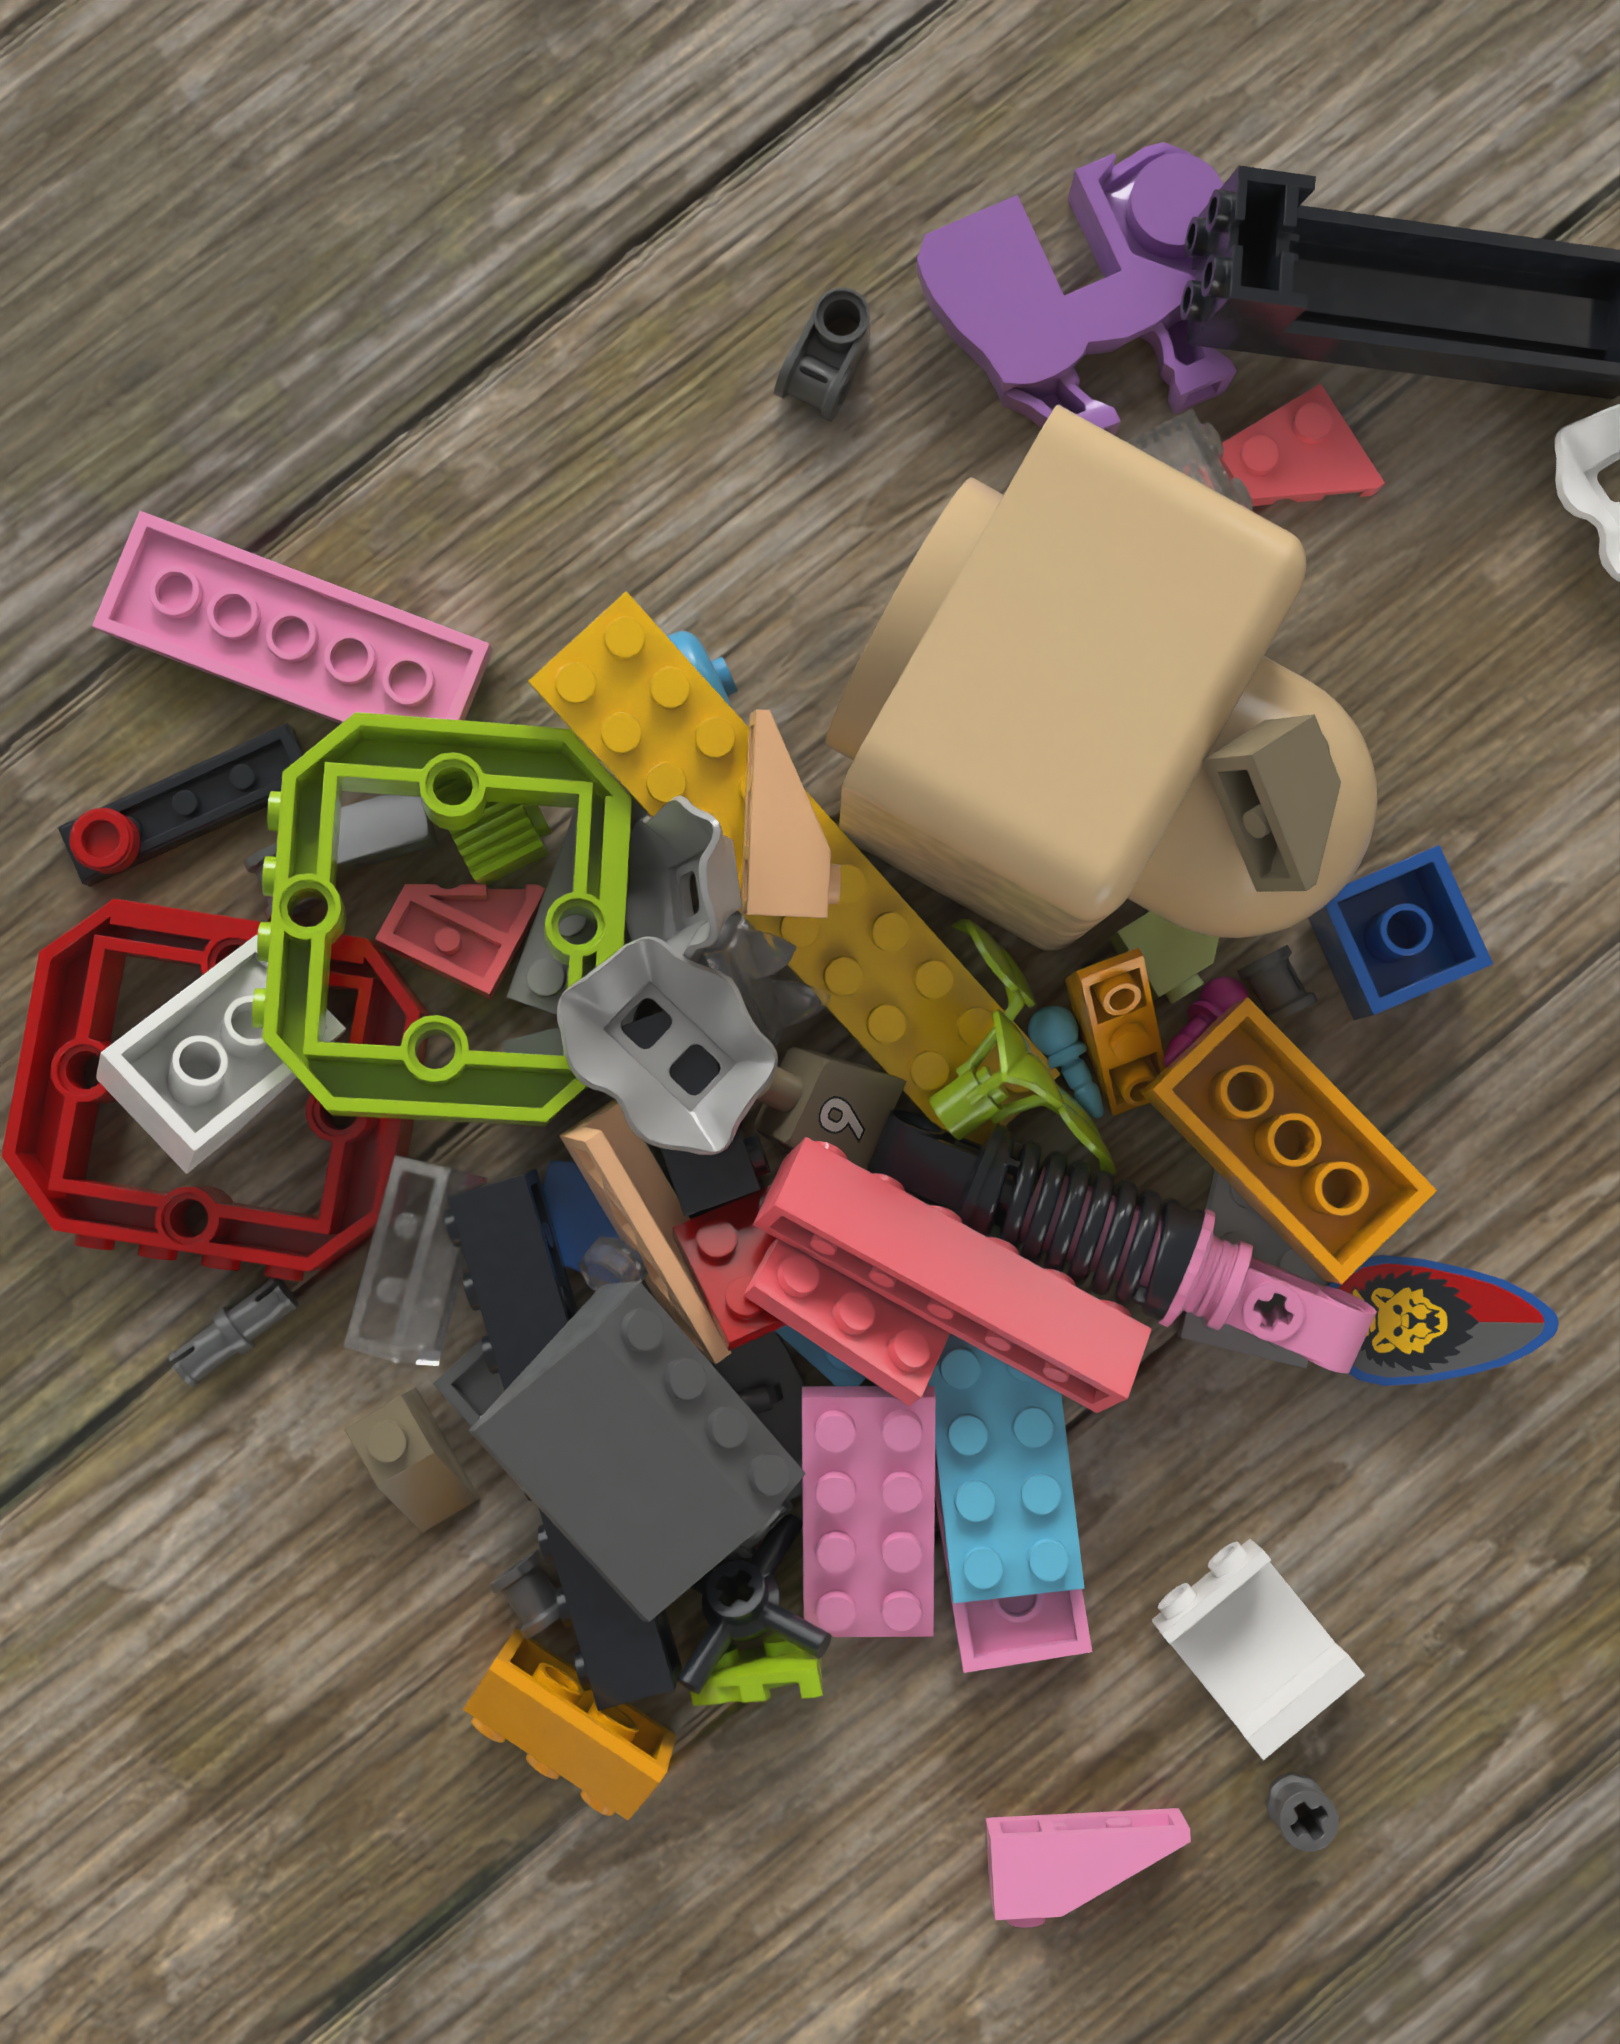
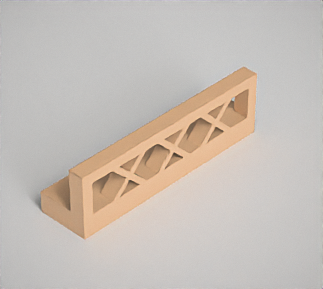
[559,1100,732,1364]

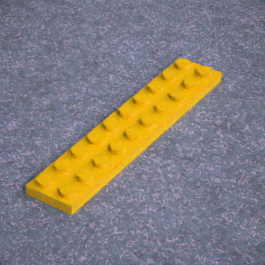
[528,591,1061,1145]

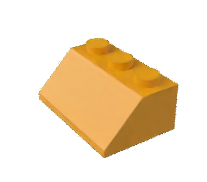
[463,1628,676,1820]

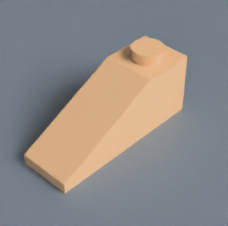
[740,709,841,918]

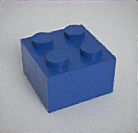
[1308,844,1493,1021]

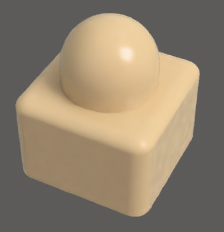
[825,404,1377,951]

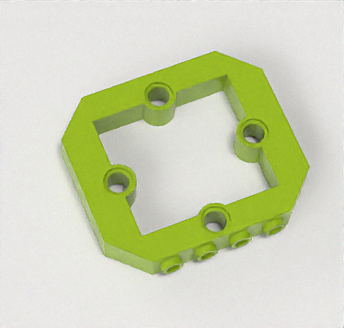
[252,712,632,1127]

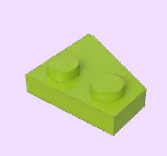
[690,1634,823,1706]

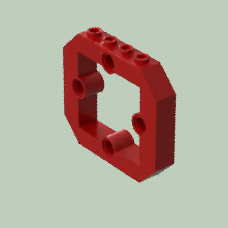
[1,898,431,1281]

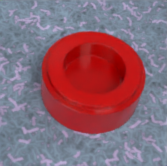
[70,808,140,874]

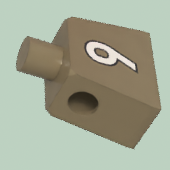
[755,1046,907,1170]

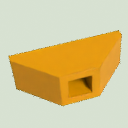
[1065,948,1166,1116]

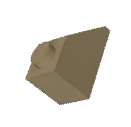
[1203,714,1341,892]
[344,1387,480,1533]

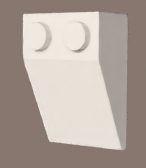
[96,934,346,1174]

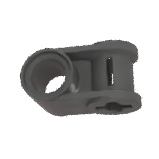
[774,287,870,422]

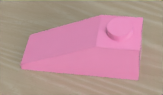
[985,1808,1191,1928]

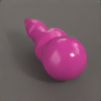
[1163,976,1250,1067]

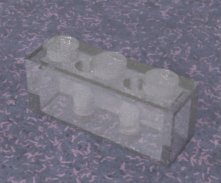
[343,1155,488,1366]

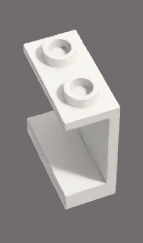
[1152,1539,1365,1760]

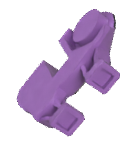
[916,142,1237,435]

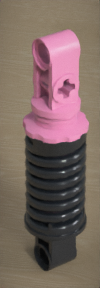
[867,1109,1377,1374]

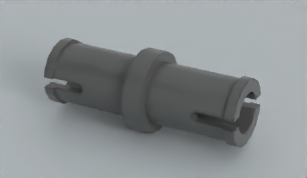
[168,1277,299,1387]

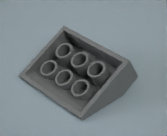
[469,1281,806,1622]

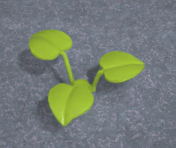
[929,919,1116,1176]

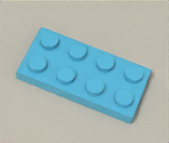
[927,1334,1085,1604]

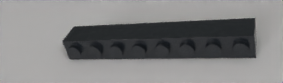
[444,1168,682,1711]

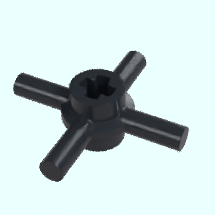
[677,1513,832,1694]

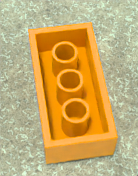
[1141,997,1437,1284]

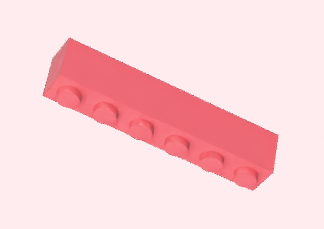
[753,1137,1152,1413]

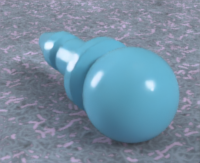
[1028,1005,1104,1119]

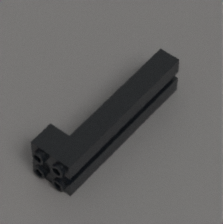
[1180,165,1620,399]

